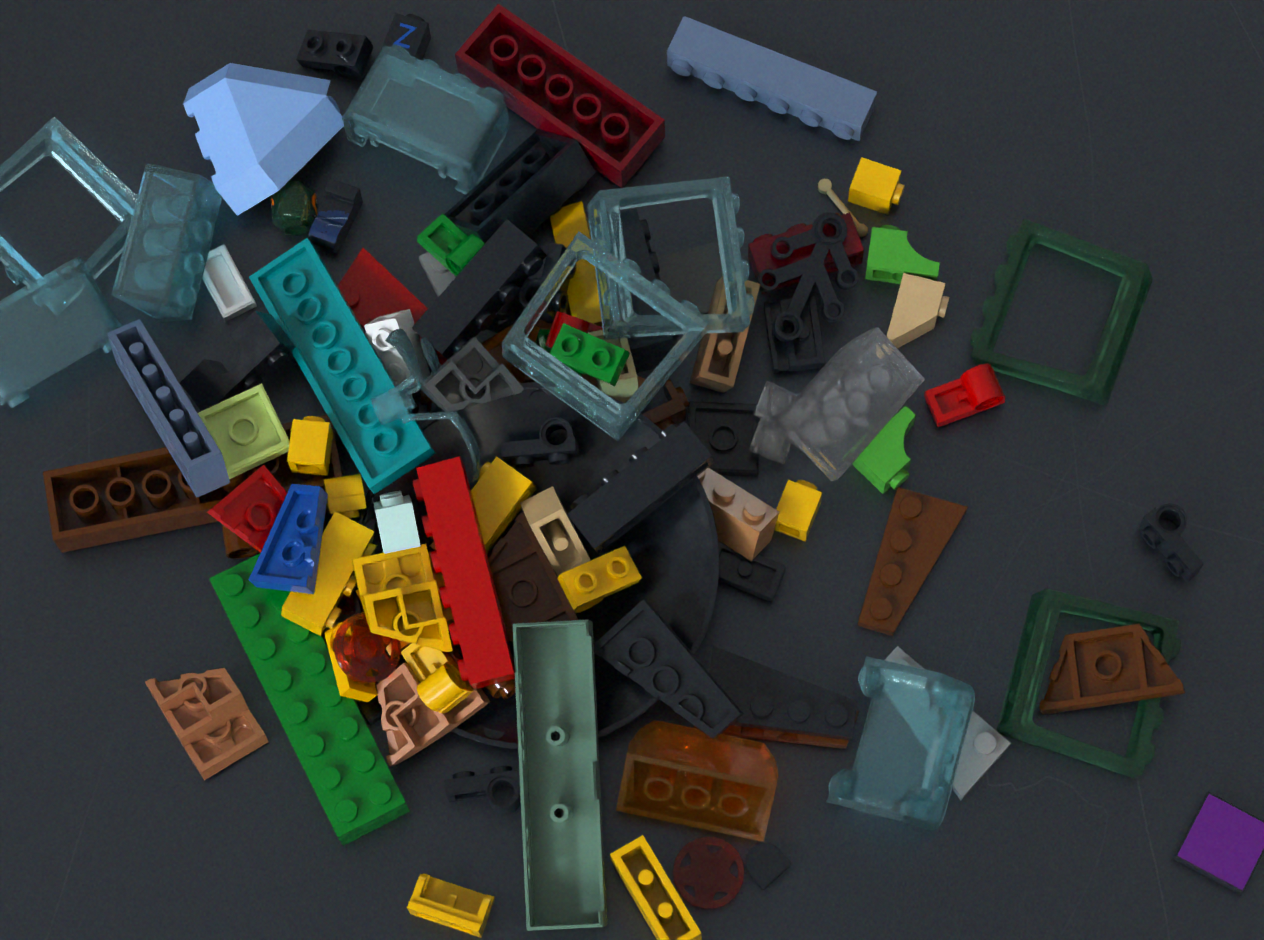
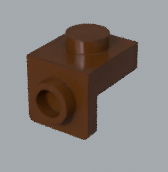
[643,379,689,431]

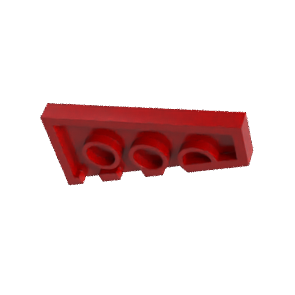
[338,248,447,370]
[207,465,287,553]

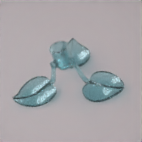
[371,328,481,481]

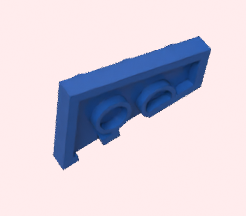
[249,484,328,594]

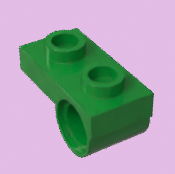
[417,213,485,277]
[548,323,630,386]

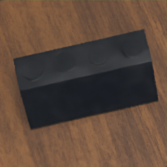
[444,129,596,243]

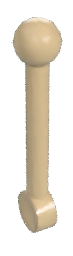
[818,179,868,237]

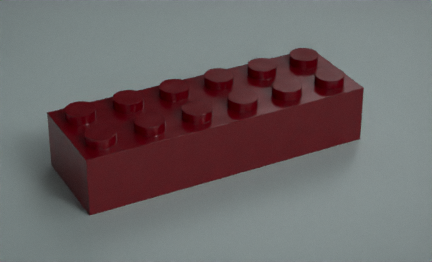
[455,3,665,188]

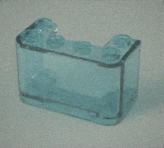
[342,44,510,195]

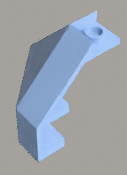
[183,63,347,216]

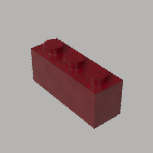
[748,212,864,295]

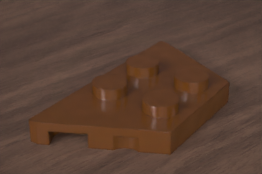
[488,512,579,643]
[1039,624,1185,715]

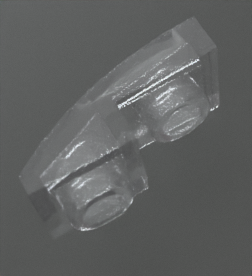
[749,381,798,464]

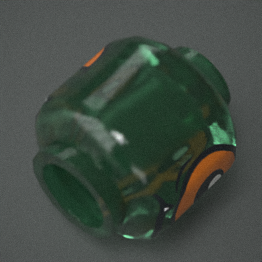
[271,181,318,236]

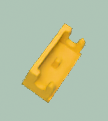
[407,873,495,938]

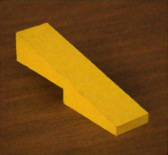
[549,201,614,329]

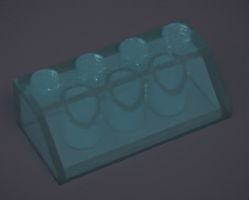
[111,163,223,323]

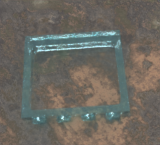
[0,116,149,317]
[587,176,754,339]
[502,231,708,441]

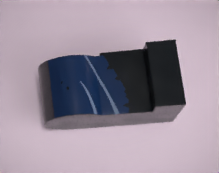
[308,178,363,253]

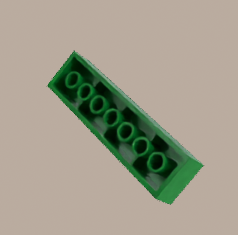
[209,553,410,846]

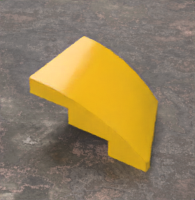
[352,544,453,652]

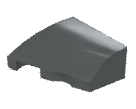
[419,337,524,413]

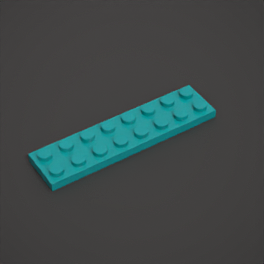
[249,238,436,494]

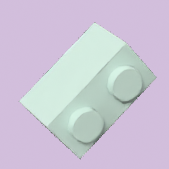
[373,491,421,554]

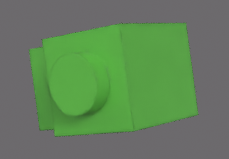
[865,225,940,284]
[852,406,916,494]

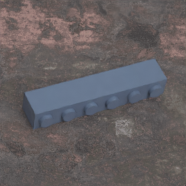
[667,16,877,142]
[107,319,230,498]

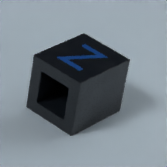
[381,13,431,74]

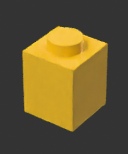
[848,157,905,215]
[287,416,334,476]
[774,479,822,542]

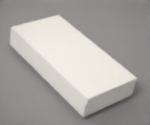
[193,244,257,322]

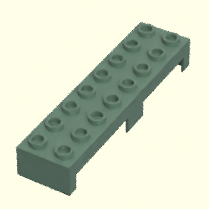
[513,620,607,931]

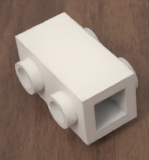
[364,309,431,396]

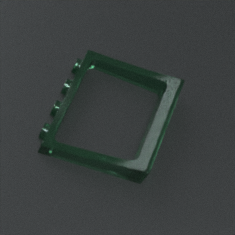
[971,218,1153,406]
[997,588,1181,778]

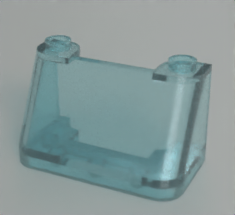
[0,256,122,408]
[827,656,975,831]

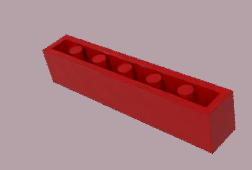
[413,456,515,689]

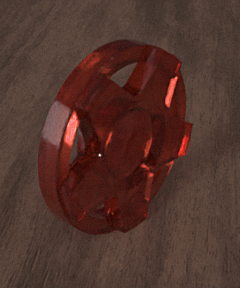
[333,612,401,683]
[673,837,744,909]

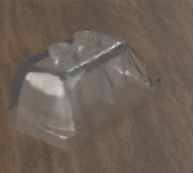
[775,327,925,481]

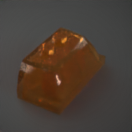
[616,720,778,842]

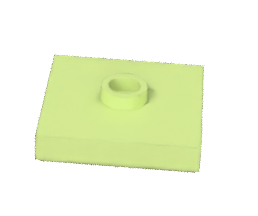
[198,383,290,479]

